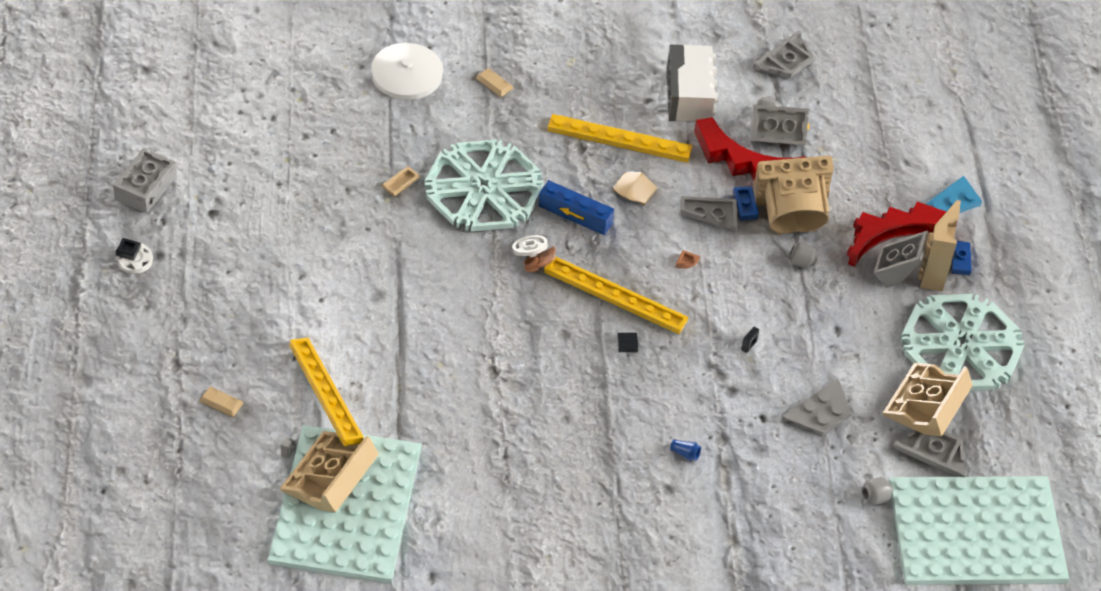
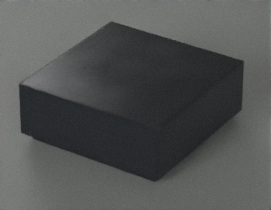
[116,238,141,261]
[741,326,760,353]
[617,332,638,352]

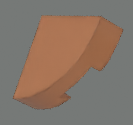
[676,250,700,269]

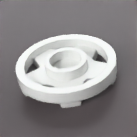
[512,235,548,257]
[117,243,153,274]

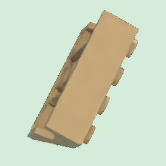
[918,200,961,292]
[883,363,973,436]
[280,431,379,513]

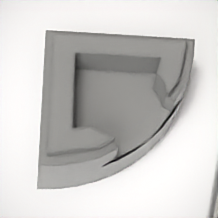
[281,437,296,459]

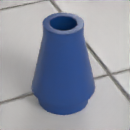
[670,439,701,461]

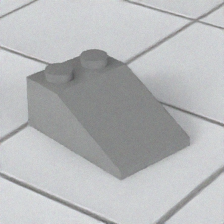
[873,231,929,288]

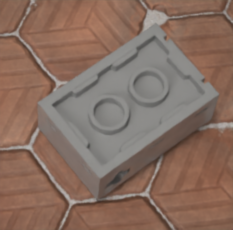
[750,104,809,145]
[113,148,177,213]

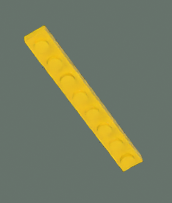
[547,114,693,163]
[544,256,689,334]
[289,338,364,446]

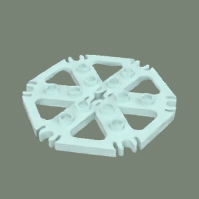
[424,140,544,232]
[901,294,1025,391]

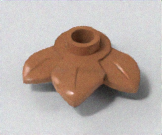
[523,246,556,272]

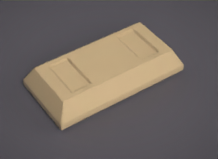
[476,68,514,97]
[381,166,421,197]
[199,386,244,417]

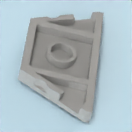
[753,30,814,79]
[782,379,851,437]
[893,431,966,477]

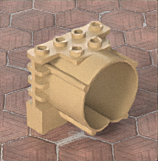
[753,156,834,235]

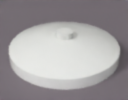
[371,43,443,100]

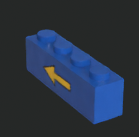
[538,180,614,235]

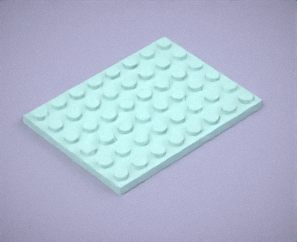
[268,425,422,584]
[889,476,1069,585]

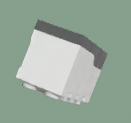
[666,44,718,122]

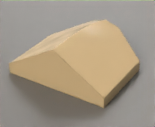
[613,172,657,205]

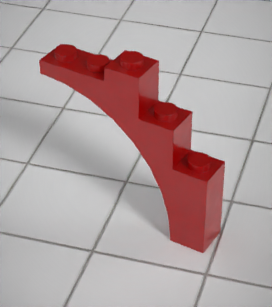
[694,117,806,182]
[847,201,958,267]

